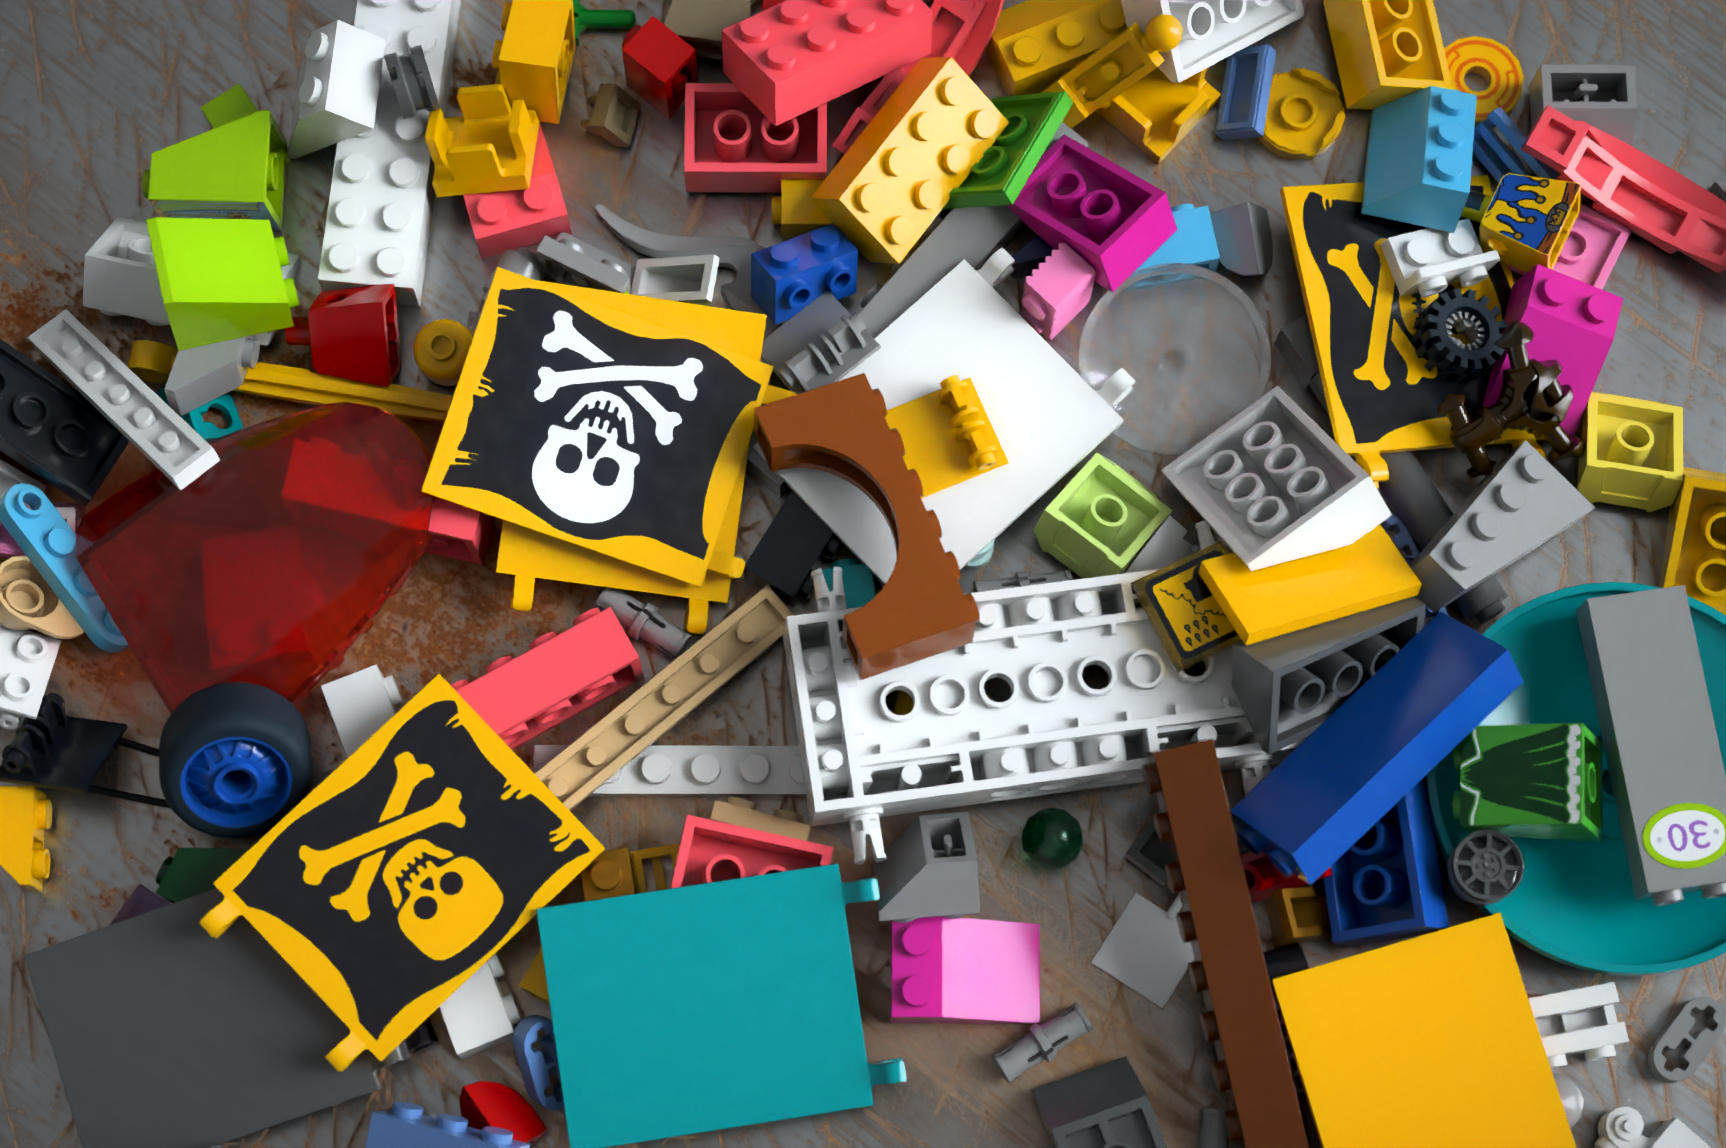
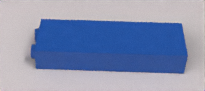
[1230,612,1524,885]

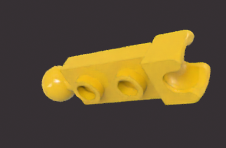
[1040,14,1183,129]

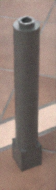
[1274,313,1508,624]

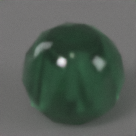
[1021,808,1084,870]

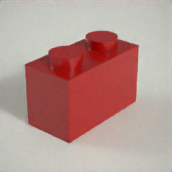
[621,16,699,120]

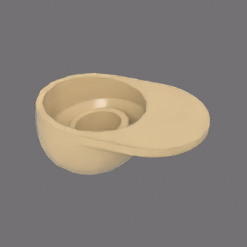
[0,556,84,639]

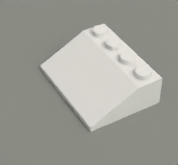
[1161,385,1392,571]

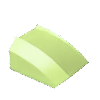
[1033,452,1173,579]

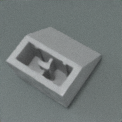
[1529,64,1638,173]
[872,812,980,923]

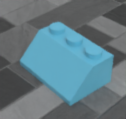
[1361,86,1477,233]

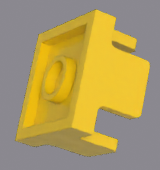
[1096,68,1221,164]
[425,84,539,197]

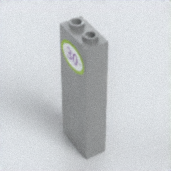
[1576,585,1726,906]

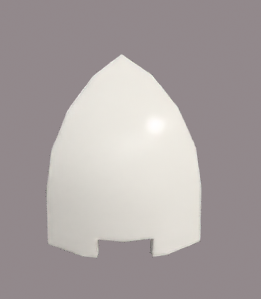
[1126,515,1202,573]

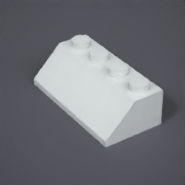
[1121,0,1305,83]
[83,216,300,346]

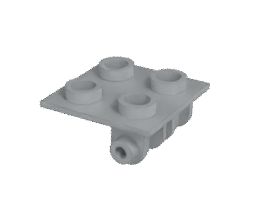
[761,290,881,394]

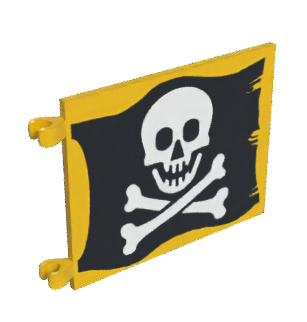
[420,267,797,587]

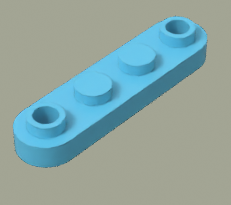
[0,484,140,653]

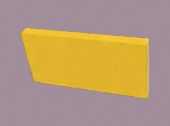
[1198,524,1422,645]

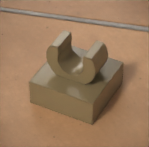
[580,83,641,147]

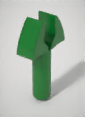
[573,0,636,46]

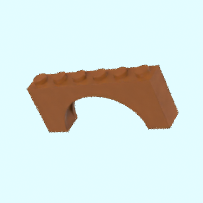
[754,373,980,680]

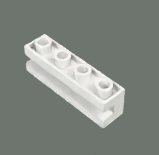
[1528,982,1629,1069]

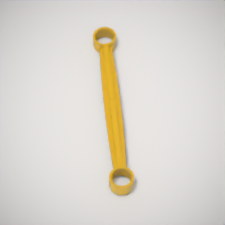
[127,340,453,423]

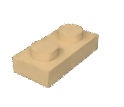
[710,796,811,841]

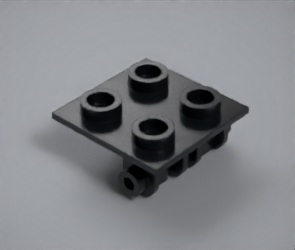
[0,693,128,793]

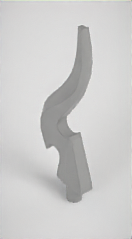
[594,203,789,339]

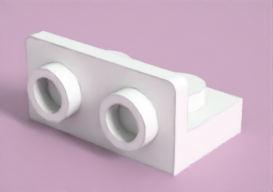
[1381,219,1500,297]

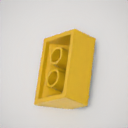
[986,0,1127,96]
[1323,0,1453,110]

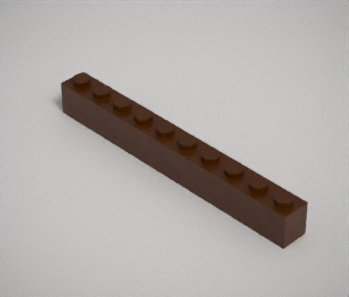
[1142,739,1309,1148]

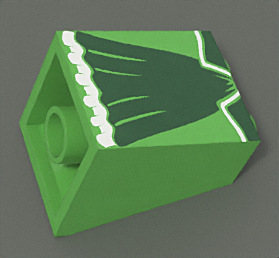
[1453,723,1602,842]

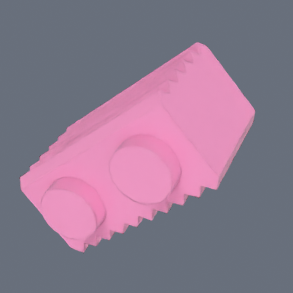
[1020,243,1097,340]

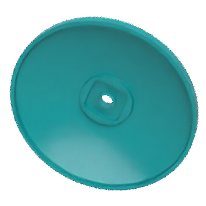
[1423,582,1726,976]

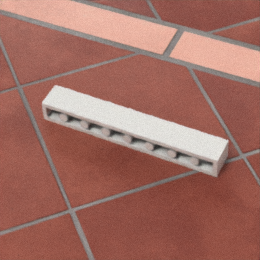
[321,664,522,1059]

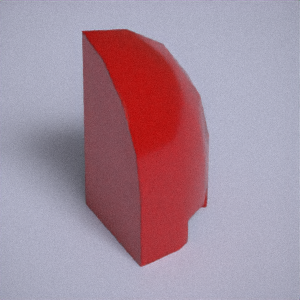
[459,1081,548,1144]

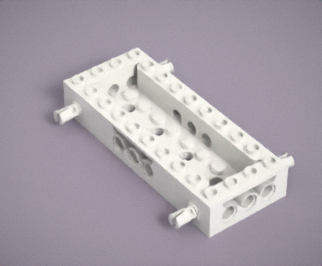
[783,520,1307,865]

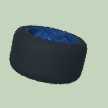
[159,682,313,838]

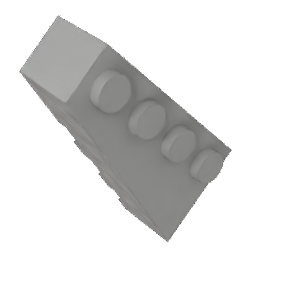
[1410,440,1596,613]

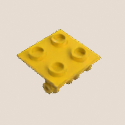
[884,375,1009,499]

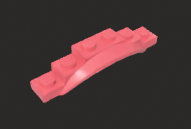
[832,0,1004,155]
[1521,105,1726,274]

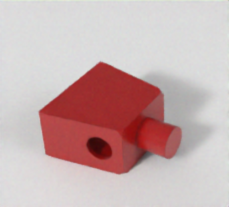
[285,284,401,387]

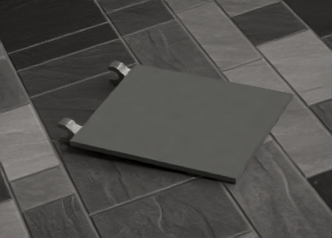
[24,888,410,1148]

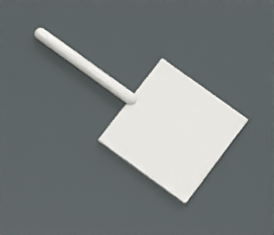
[1091,892,1194,1009]

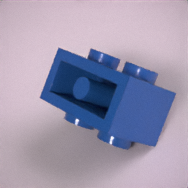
[751,223,858,325]

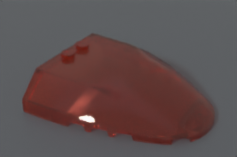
[76,402,438,714]

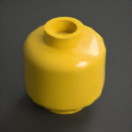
[413,319,473,386]

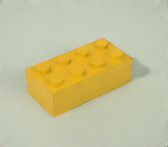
[810,57,1009,264]

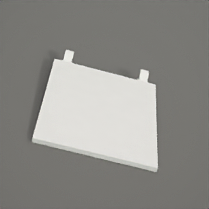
[753,247,1135,586]

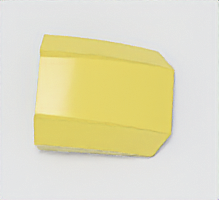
[1577,392,1683,513]

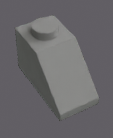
[164,335,260,416]

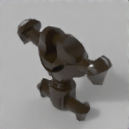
[1437,321,1585,478]

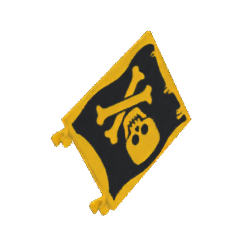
[1280,175,1547,489]
[198,674,605,1072]

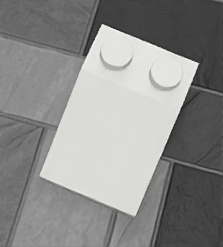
[287,20,386,159]

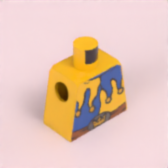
[1460,173,1581,273]

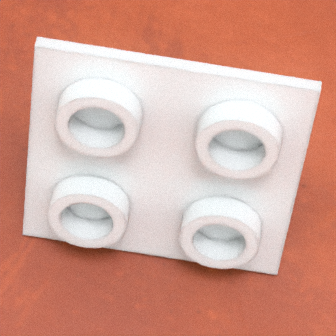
[0,624,61,730]

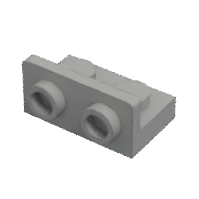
[536,232,635,294]

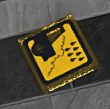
[1132,541,1241,673]

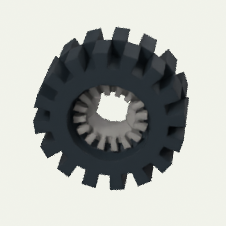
[1412,288,1507,383]

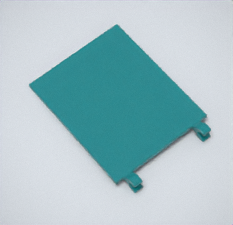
[536,863,907,1148]

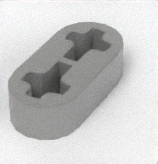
[1647,997,1726,1083]

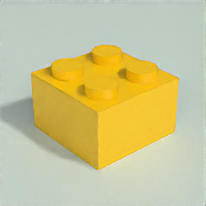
[492,0,576,124]

